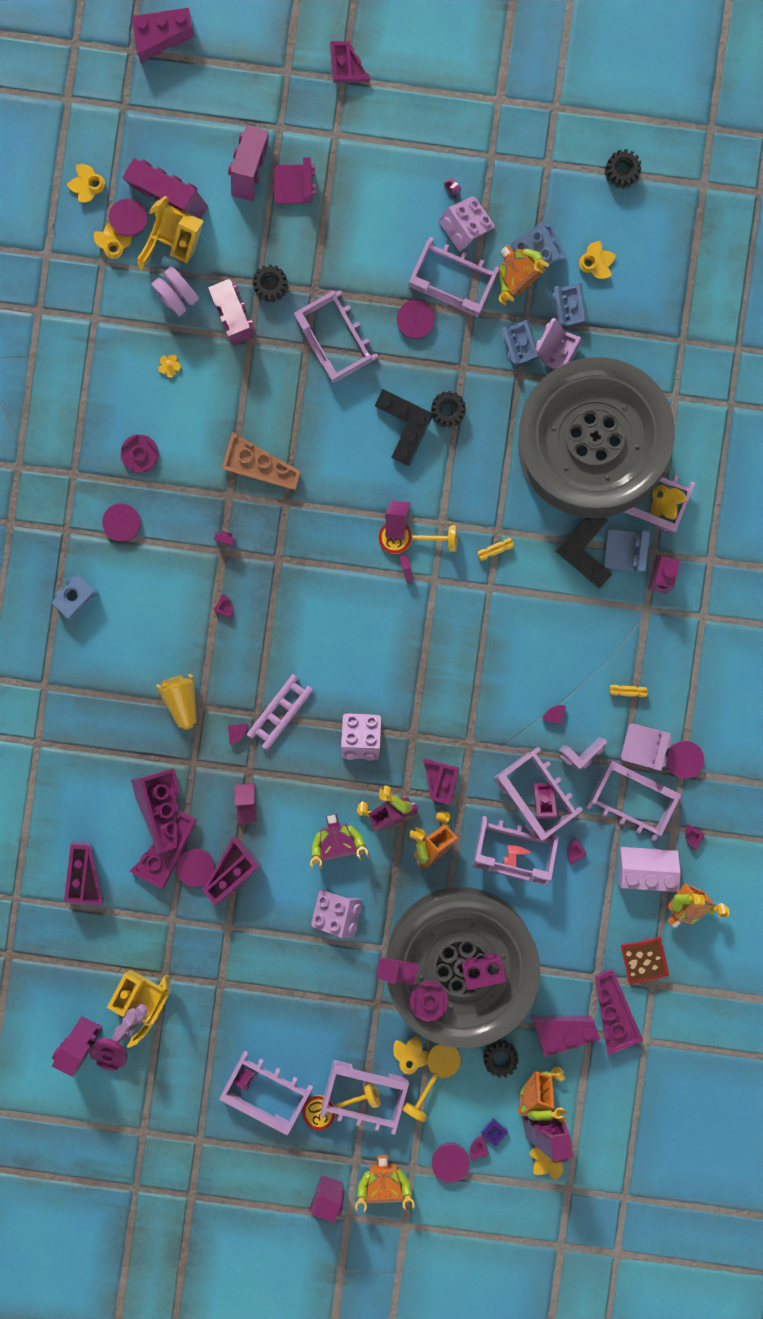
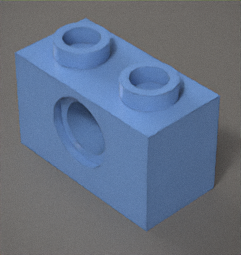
[51,575,98,619]

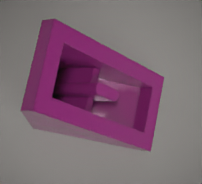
[385,500,411,540]

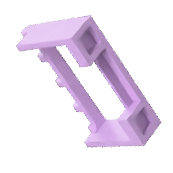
[409,237,499,317]
[294,290,379,384]
[624,475,695,534]
[493,747,582,842]
[586,760,681,841]
[472,816,559,886]
[219,1051,313,1136]
[320,1060,409,1135]

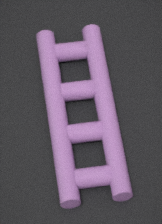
[246,674,314,751]

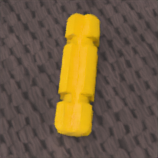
[477,538,514,561]
[609,685,648,697]

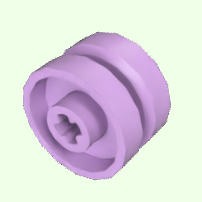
[151,266,199,317]

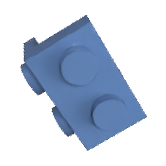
[553,283,587,328]
[502,320,539,365]

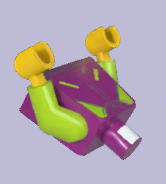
[357,786,418,832]
[310,814,370,870]

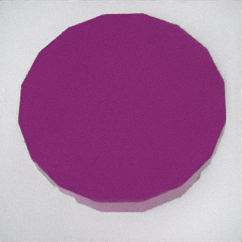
[109,198,148,237]
[397,300,435,340]
[120,434,159,473]
[102,503,141,542]
[666,740,705,779]
[176,848,215,887]
[409,981,449,1022]
[89,1038,128,1071]
[431,1142,470,1183]

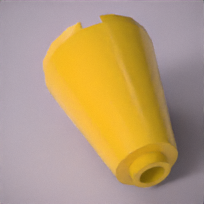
[156,674,197,730]

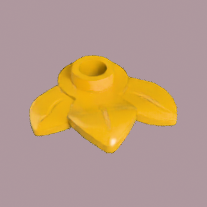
[67,164,105,203]
[94,221,132,259]
[579,241,616,279]
[650,485,687,519]
[393,1036,429,1075]
[530,1147,563,1181]

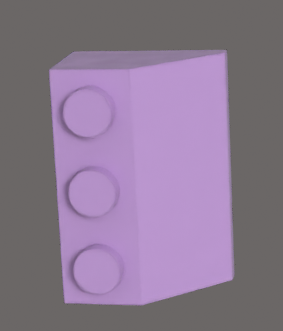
[617,847,681,892]

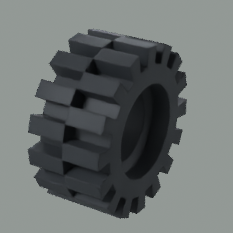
[605,149,642,189]
[252,264,288,303]
[431,391,466,428]
[483,1039,519,1078]

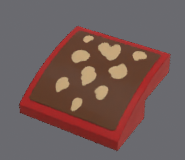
[621,937,669,983]

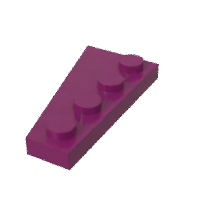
[129,811,198,889]
[594,968,644,1056]

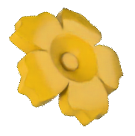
[158,354,181,378]

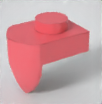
[503,845,531,867]

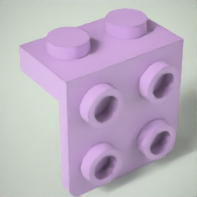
[438,196,495,252]
[535,318,583,370]
[341,713,381,761]
[621,723,672,771]
[558,738,607,769]
[311,890,363,938]

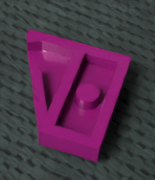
[329,41,370,83]
[423,758,460,805]

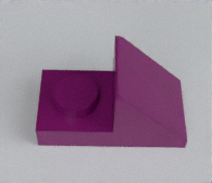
[235,783,258,823]
[533,783,557,819]
[376,957,418,985]

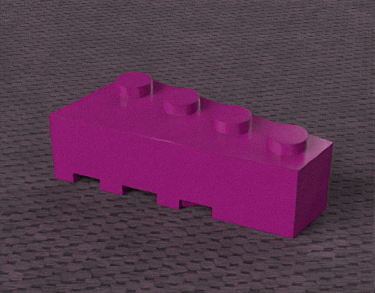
[122,158,208,219]

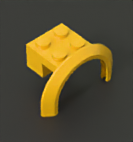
[137,196,204,271]
[107,970,171,1048]

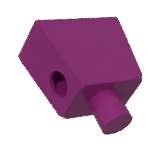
[648,554,680,594]

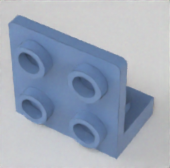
[511,223,567,268]
[604,529,650,572]

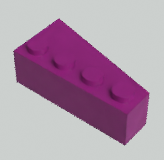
[522,1109,573,1162]

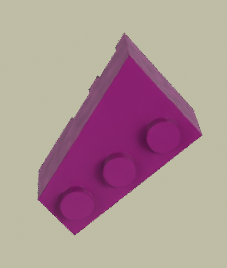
[132,7,195,64]

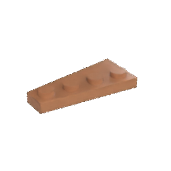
[222,432,301,491]

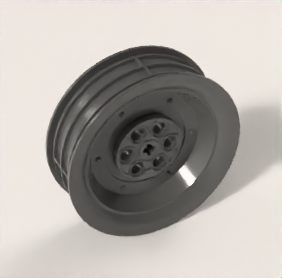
[518,357,675,518]
[387,887,540,1048]

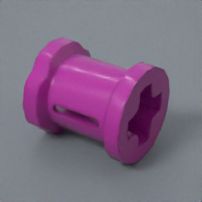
[234,1065,258,1091]

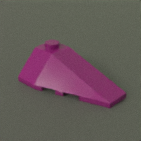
[131,768,179,854]

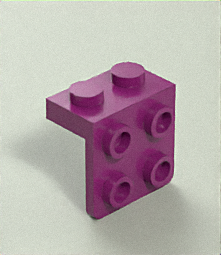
[274,157,316,204]

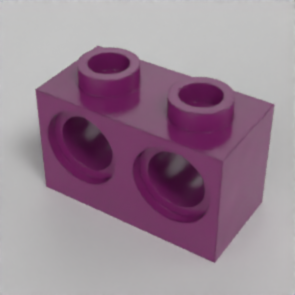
[462,953,506,990]

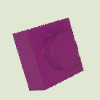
[214,531,236,547]

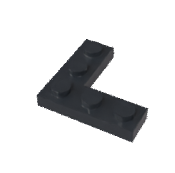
[375,389,434,466]
[556,518,612,589]

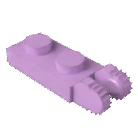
[110,1004,148,1043]

